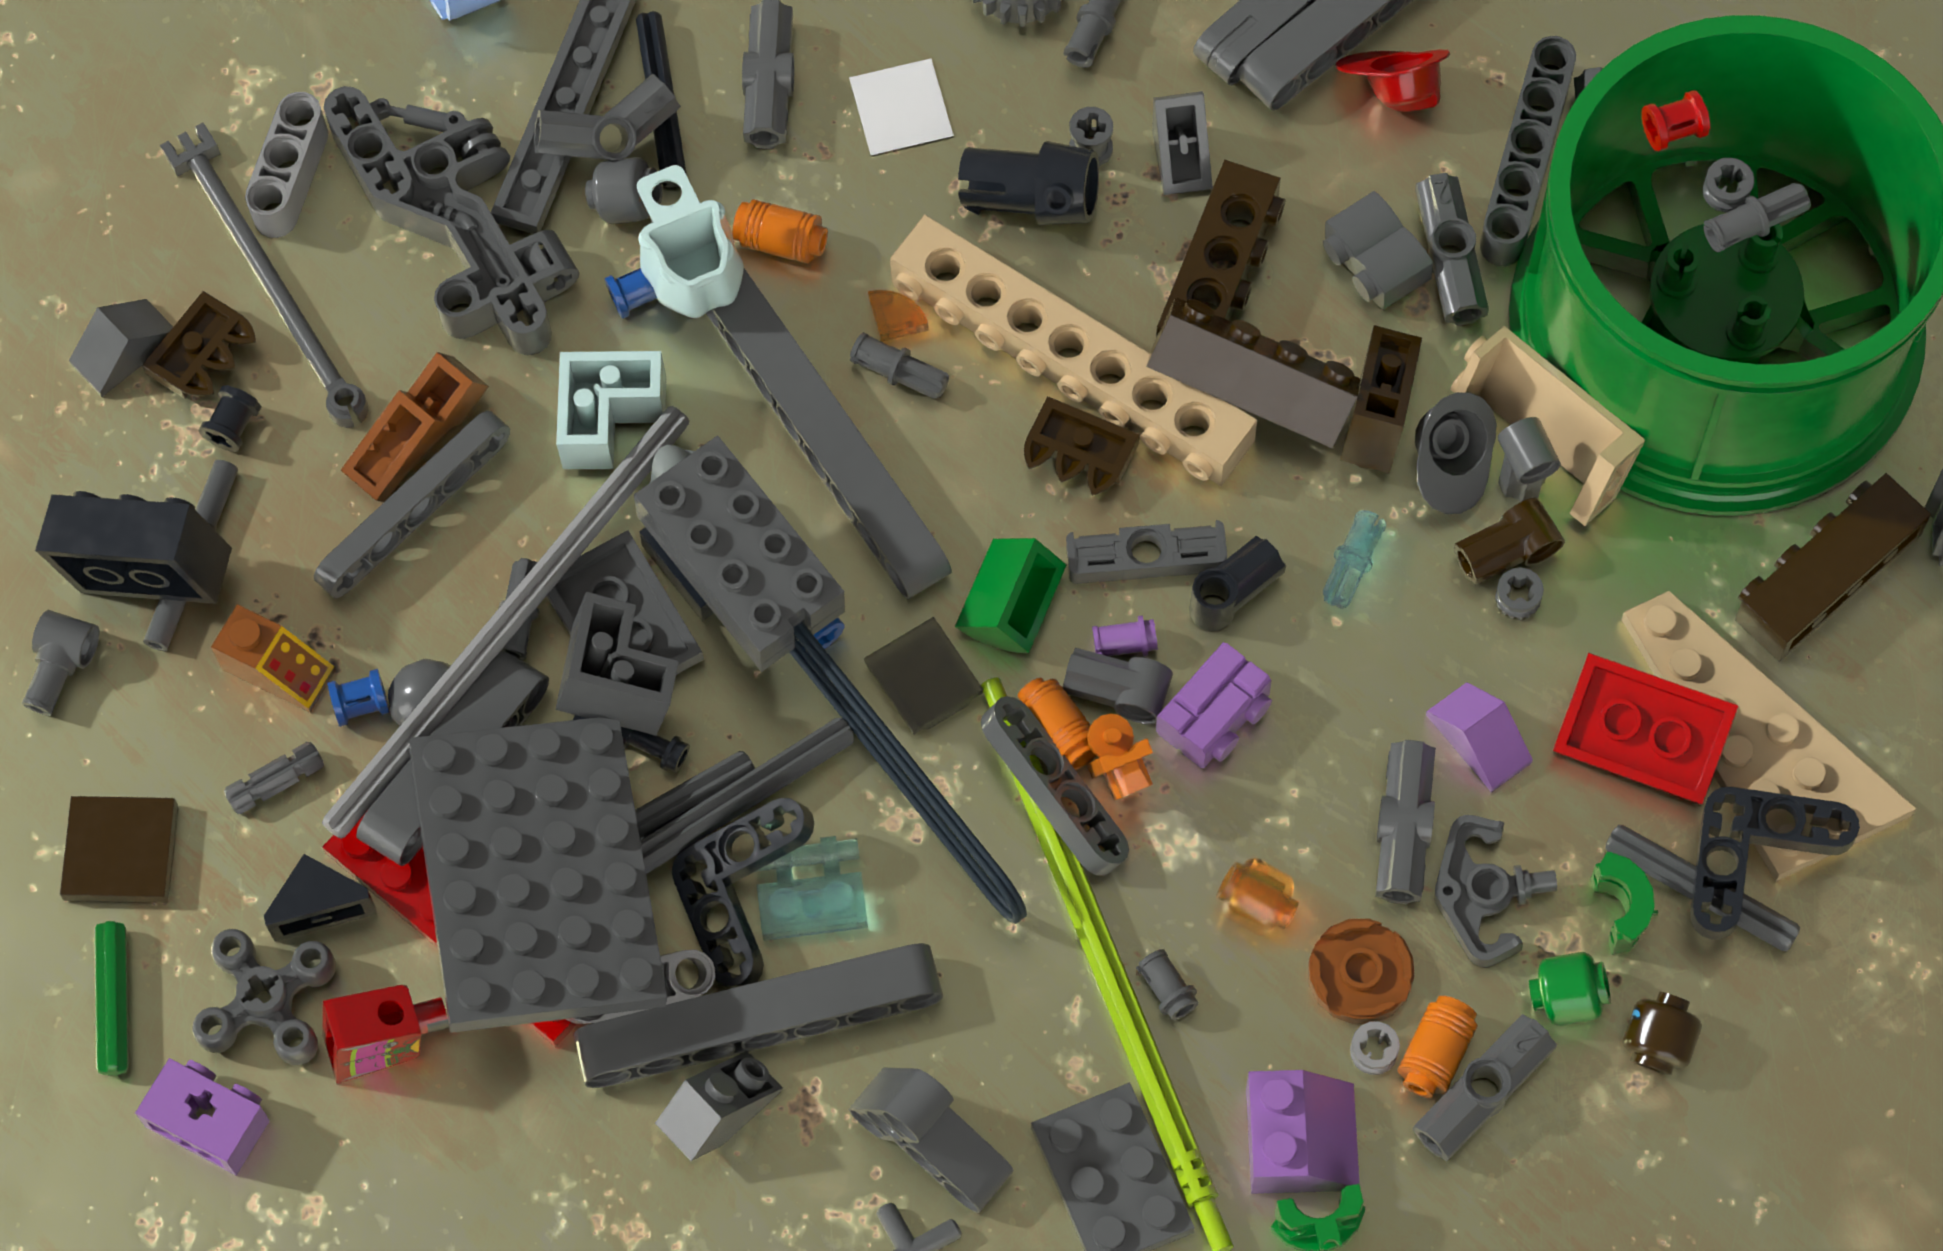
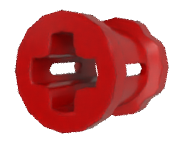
[1642,90,1710,151]

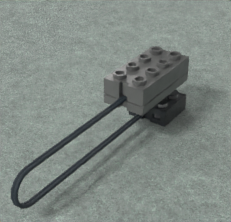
[634,435,1027,924]

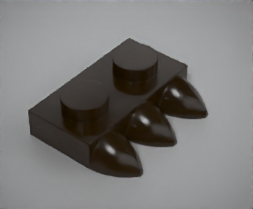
[142,291,256,399]
[1024,396,1140,496]

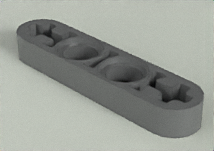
[981,696,1129,876]

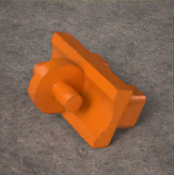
[1087,714,1153,801]

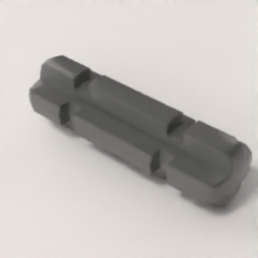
[224,742,324,814]

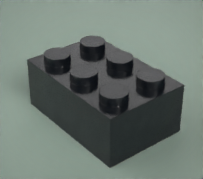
[35,491,232,604]

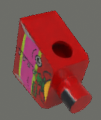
[322,985,449,1084]

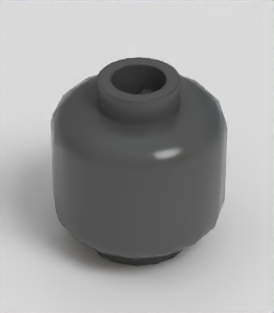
[585,157,662,224]

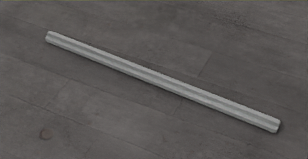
[322,406,689,839]

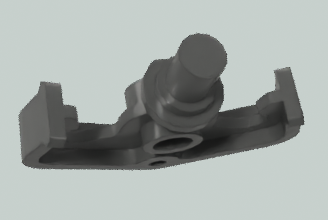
[1434,815,1557,967]

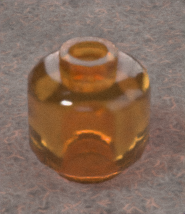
[1216,858,1299,936]

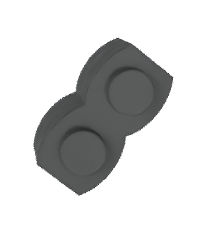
[1323,191,1433,310]

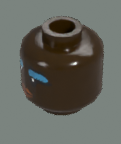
[1623,992,1702,1075]

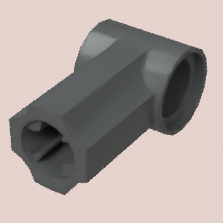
[1498,417,1561,502]
[1063,647,1173,724]

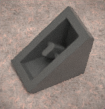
[1152,91,1213,195]
[69,299,173,397]

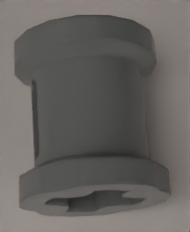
[1069,107,1113,167]

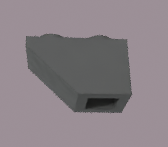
[655,1051,783,1161]

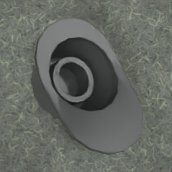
[1415,392,1497,514]

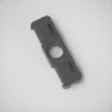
[1066,520,1227,584]

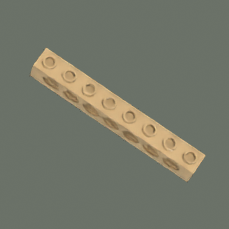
[890,214,1257,486]

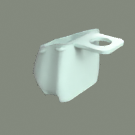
[637,165,744,318]

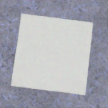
[849,58,954,155]

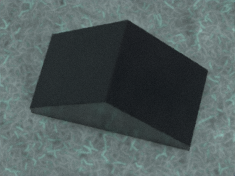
[264,854,377,942]

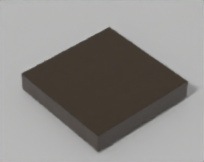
[60,796,178,903]

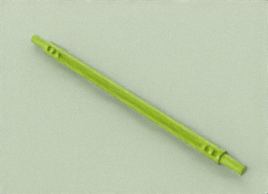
[981,677,1234,1251]

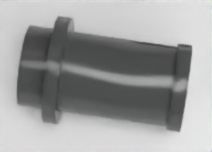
[1136,949,1199,1020]

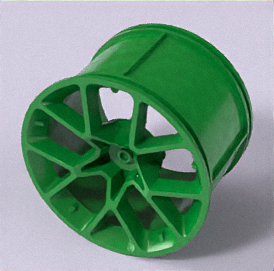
[1508,15,1943,516]

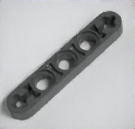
[314,411,511,598]

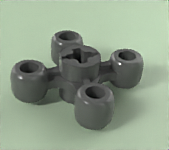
[192,929,336,1065]

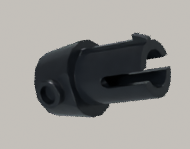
[958,141,1099,225]

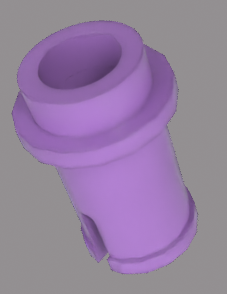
[1092,615,1158,657]

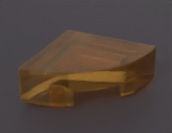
[868,290,929,342]

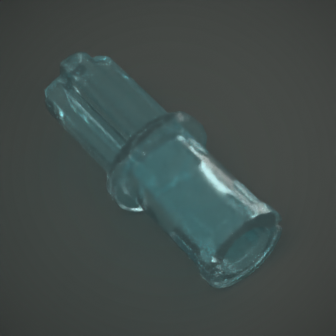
[1323,510,1387,609]

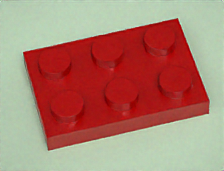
[1553,653,1739,805]

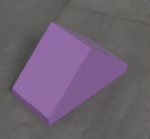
[1426,682,1533,793]

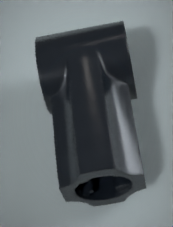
[1189,536,1286,631]

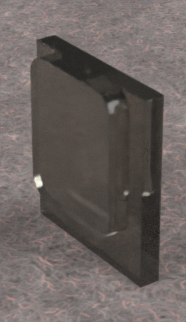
[864,617,984,735]

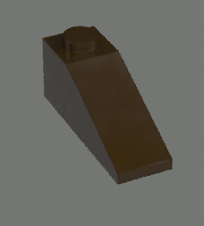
[1340,325,1422,473]

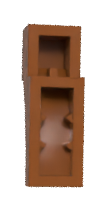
[341,352,489,502]

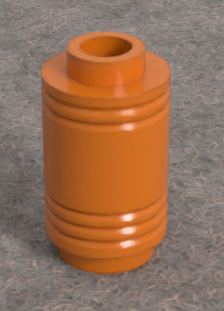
[732,199,828,264]
[1018,677,1097,771]
[1398,996,1478,1098]

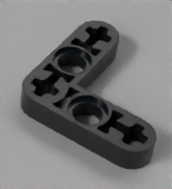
[1690,787,1860,940]
[672,798,815,988]

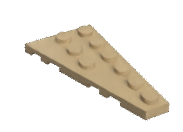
[1622,591,1916,882]

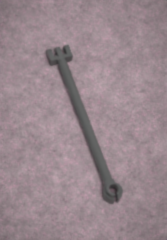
[160,122,369,428]

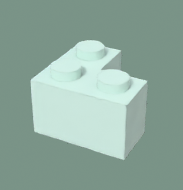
[556,351,666,469]

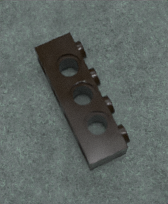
[1156,159,1286,338]

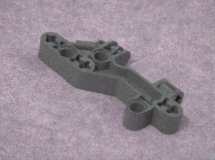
[324,86,579,355]

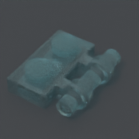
[755,836,868,941]

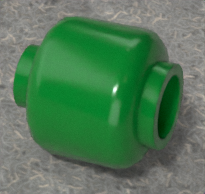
[1529,952,1611,1026]

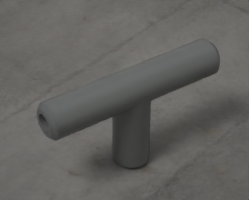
[876,1203,962,1251]

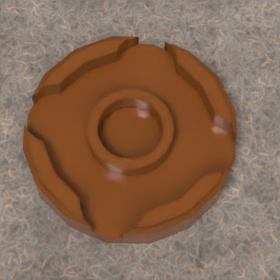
[1308,919,1414,1024]

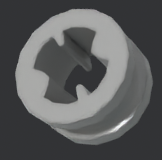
[1350,1021,1400,1075]

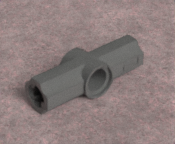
[742,0,794,149]
[1415,173,1489,326]
[1375,740,1436,904]
[1413,1014,1557,1162]

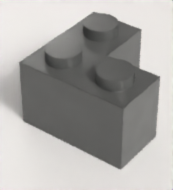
[555,592,678,736]

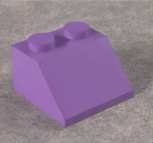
[1246,1070,1360,1194]

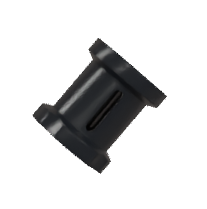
[198,385,262,452]

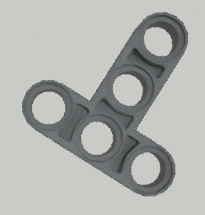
[848,1067,1014,1213]

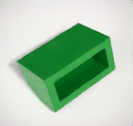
[955,538,1067,653]

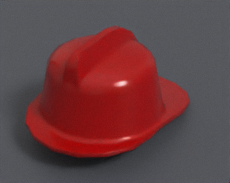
[1335,49,1450,112]

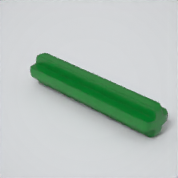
[94,921,129,1076]

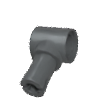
[22,610,100,716]

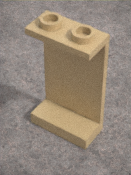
[1450,326,1645,526]

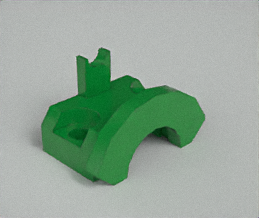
[1590,852,1659,955]
[1271,1184,1365,1251]

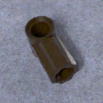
[1454,497,1565,586]

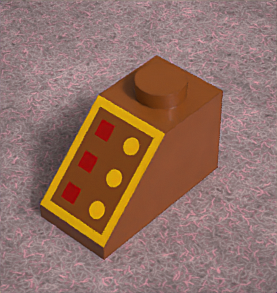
[211,604,336,713]

